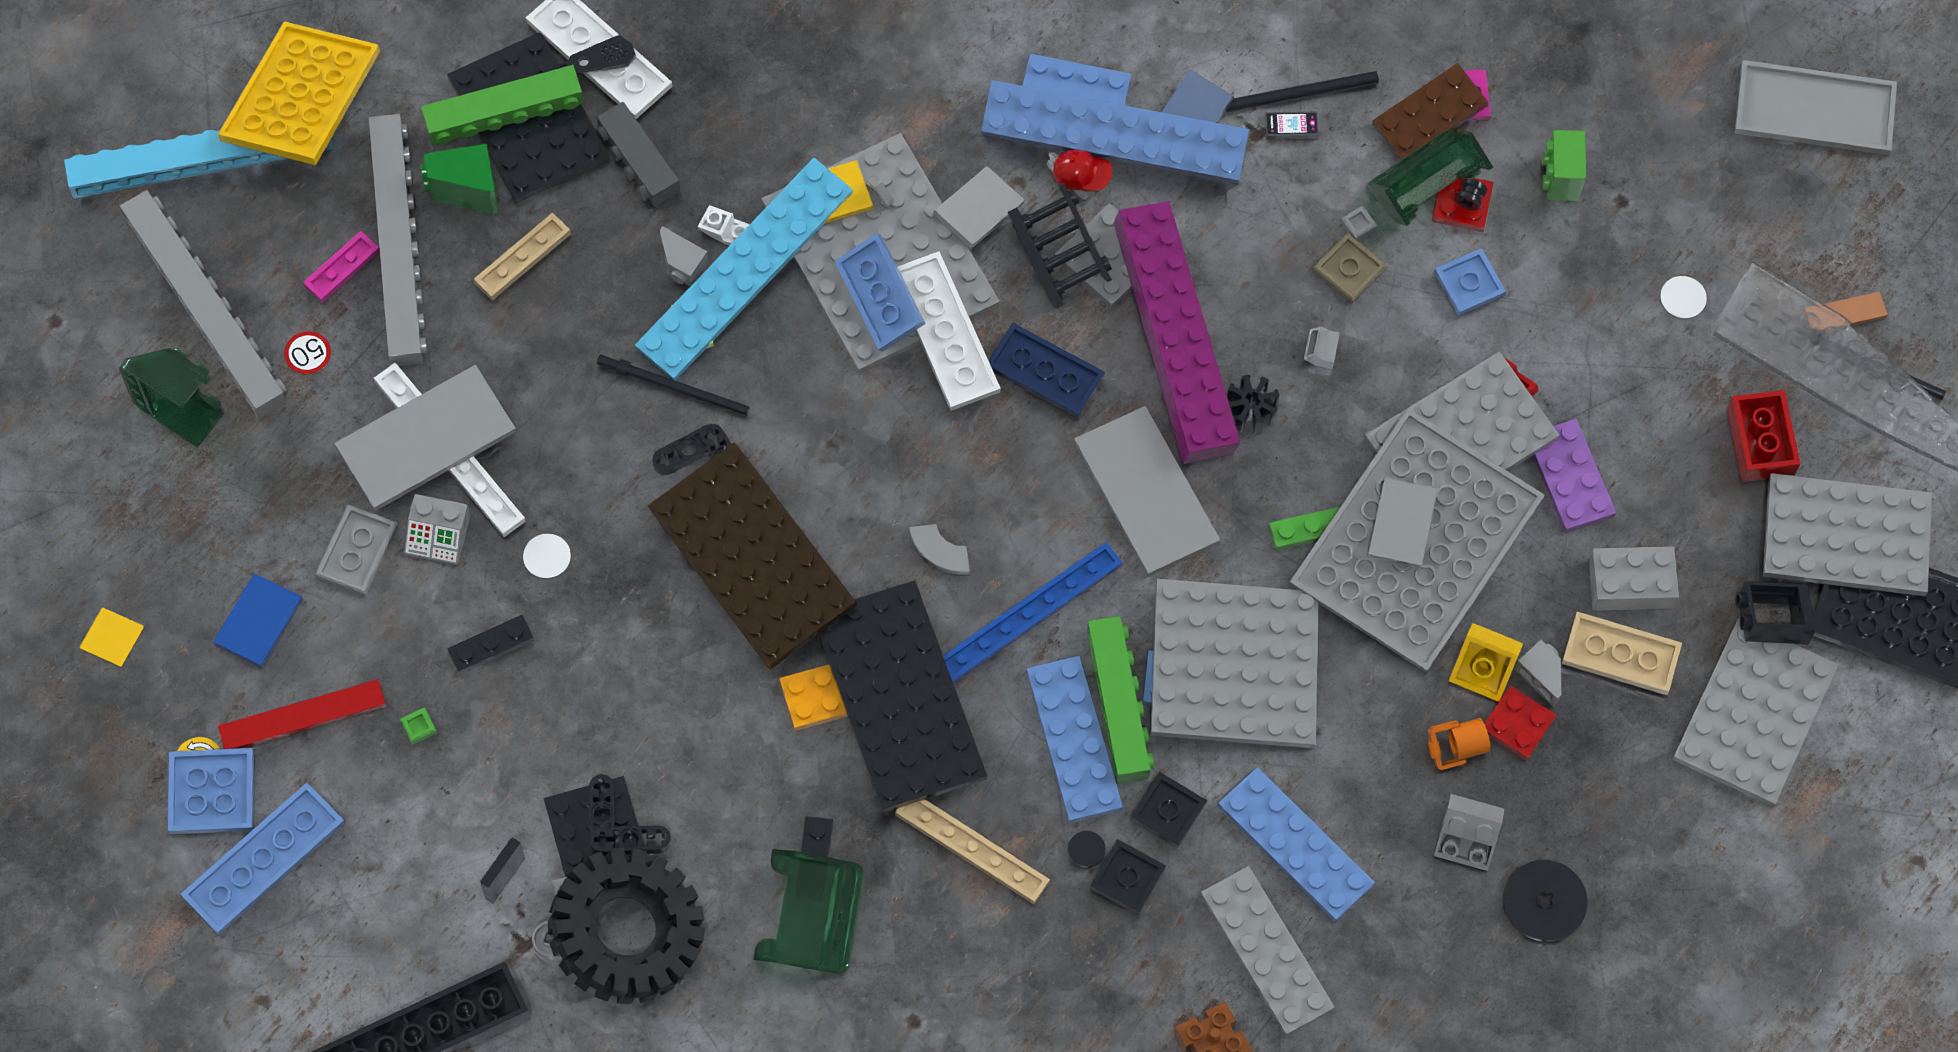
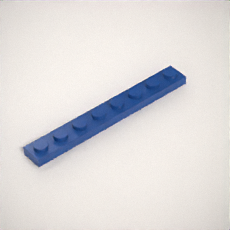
[943,542,1123,684]

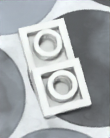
[698,205,750,246]

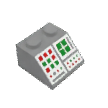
[404,494,471,566]

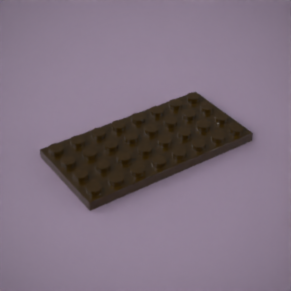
[648,442,858,670]

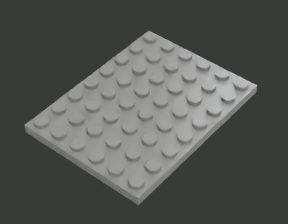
[761,133,1000,373]
[1289,409,1545,673]

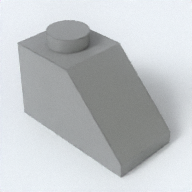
[660,226,708,287]
[1515,640,1561,707]

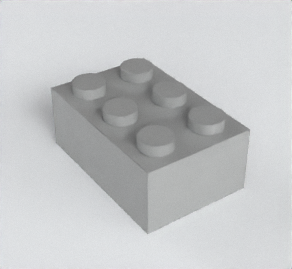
[1588,546,1679,611]

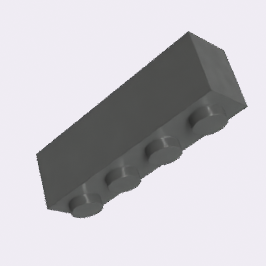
[596,102,680,207]

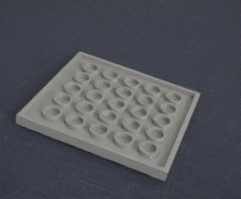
[1150,579,1319,748]

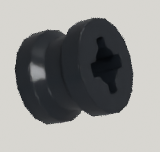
[1455,178,1487,211]

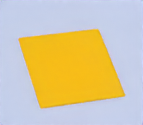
[80,608,144,667]

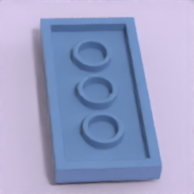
[1022,54,1131,105]
[834,233,926,352]

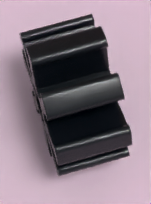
[1227,375,1279,434]

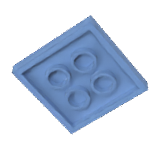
[168,748,254,834]

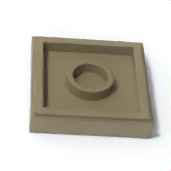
[1312,233,1387,304]

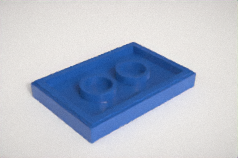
[213,573,303,668]

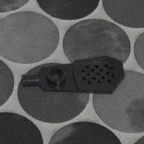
[557,35,636,74]

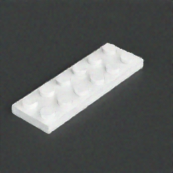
[526,0,672,119]
[898,251,1001,411]

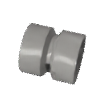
[532,921,562,966]

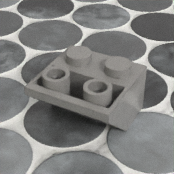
[1434,794,1504,871]

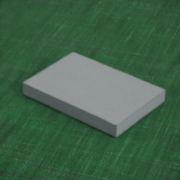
[933,166,1025,249]
[1368,477,1438,568]
[315,504,399,597]

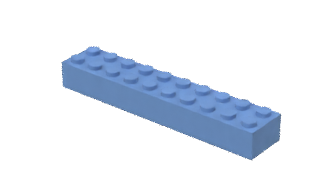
[981,80,1249,185]

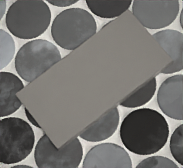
[1734,60,1897,155]
[334,365,516,511]
[1074,406,1220,577]

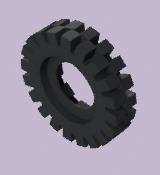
[548,848,705,1004]

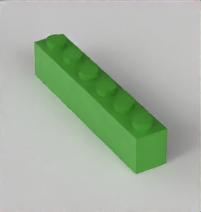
[421,65,584,145]
[1087,616,1154,784]

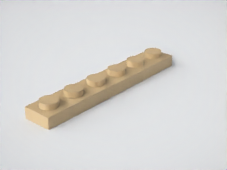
[895,799,1050,905]

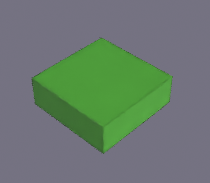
[400,707,437,745]

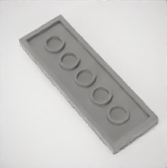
[1200,866,1335,1037]

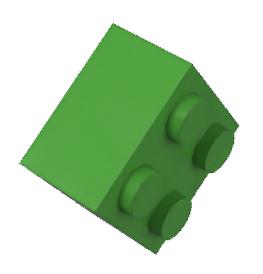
[1542,130,1586,201]

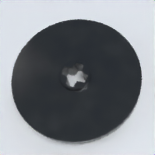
[1504,860,1588,942]

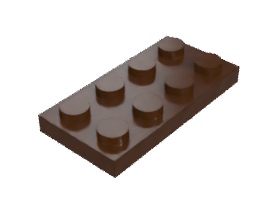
[1372,63,1488,163]

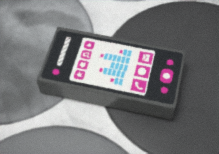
[1265,111,1319,140]

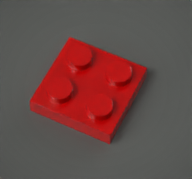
[1432,171,1494,232]
[1484,685,1557,761]

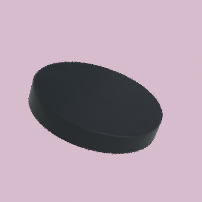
[1068,831,1105,868]

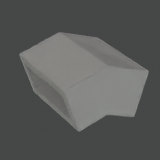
[1304,326,1340,369]

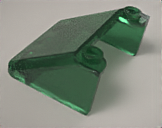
[753,849,864,974]

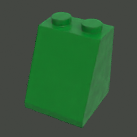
[420,144,499,214]

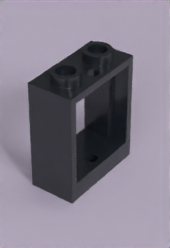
[1735,581,1817,644]

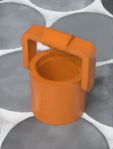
[1428,718,1490,770]

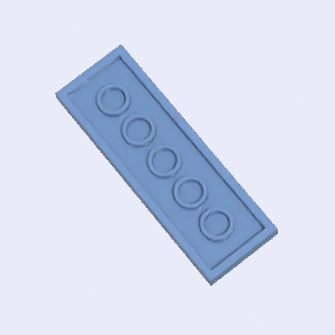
[1026,656,1123,824]
[1217,767,1375,922]
[180,782,345,936]

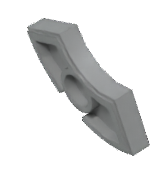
[909,524,970,575]

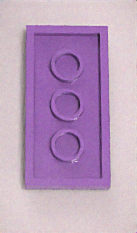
[1533,419,1616,533]

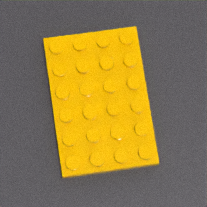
[218,21,380,165]

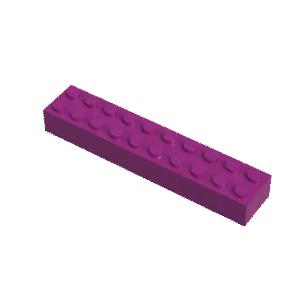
[1114,201,1240,464]

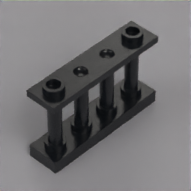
[1008,183,1112,309]

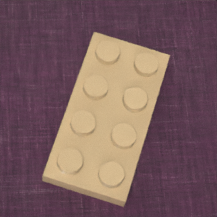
[1562,612,1682,695]

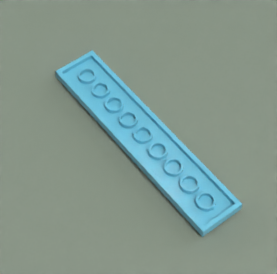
[635,158,853,381]

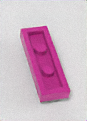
[303,231,380,304]

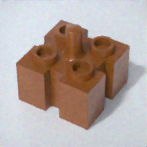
[1174,1002,1253,1052]

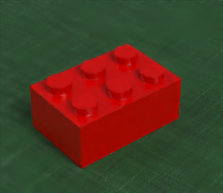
[1727,390,1801,482]

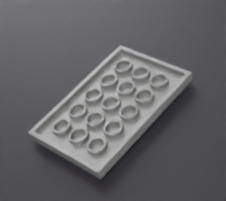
[1365,351,1560,471]
[1763,473,1932,596]
[1672,618,1839,807]

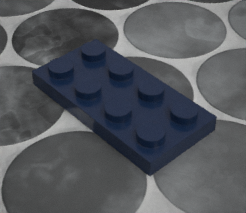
[989,323,1105,419]

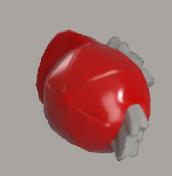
[1047,149,1112,200]

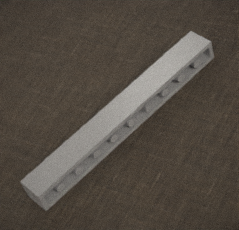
[369,114,427,366]
[120,190,287,419]

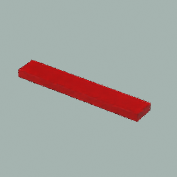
[218,679,386,749]

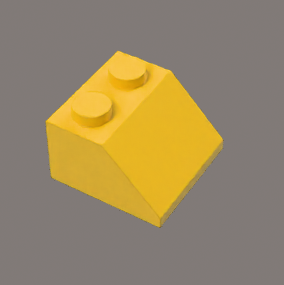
[1449,623,1523,702]

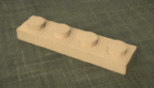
[474,213,571,301]

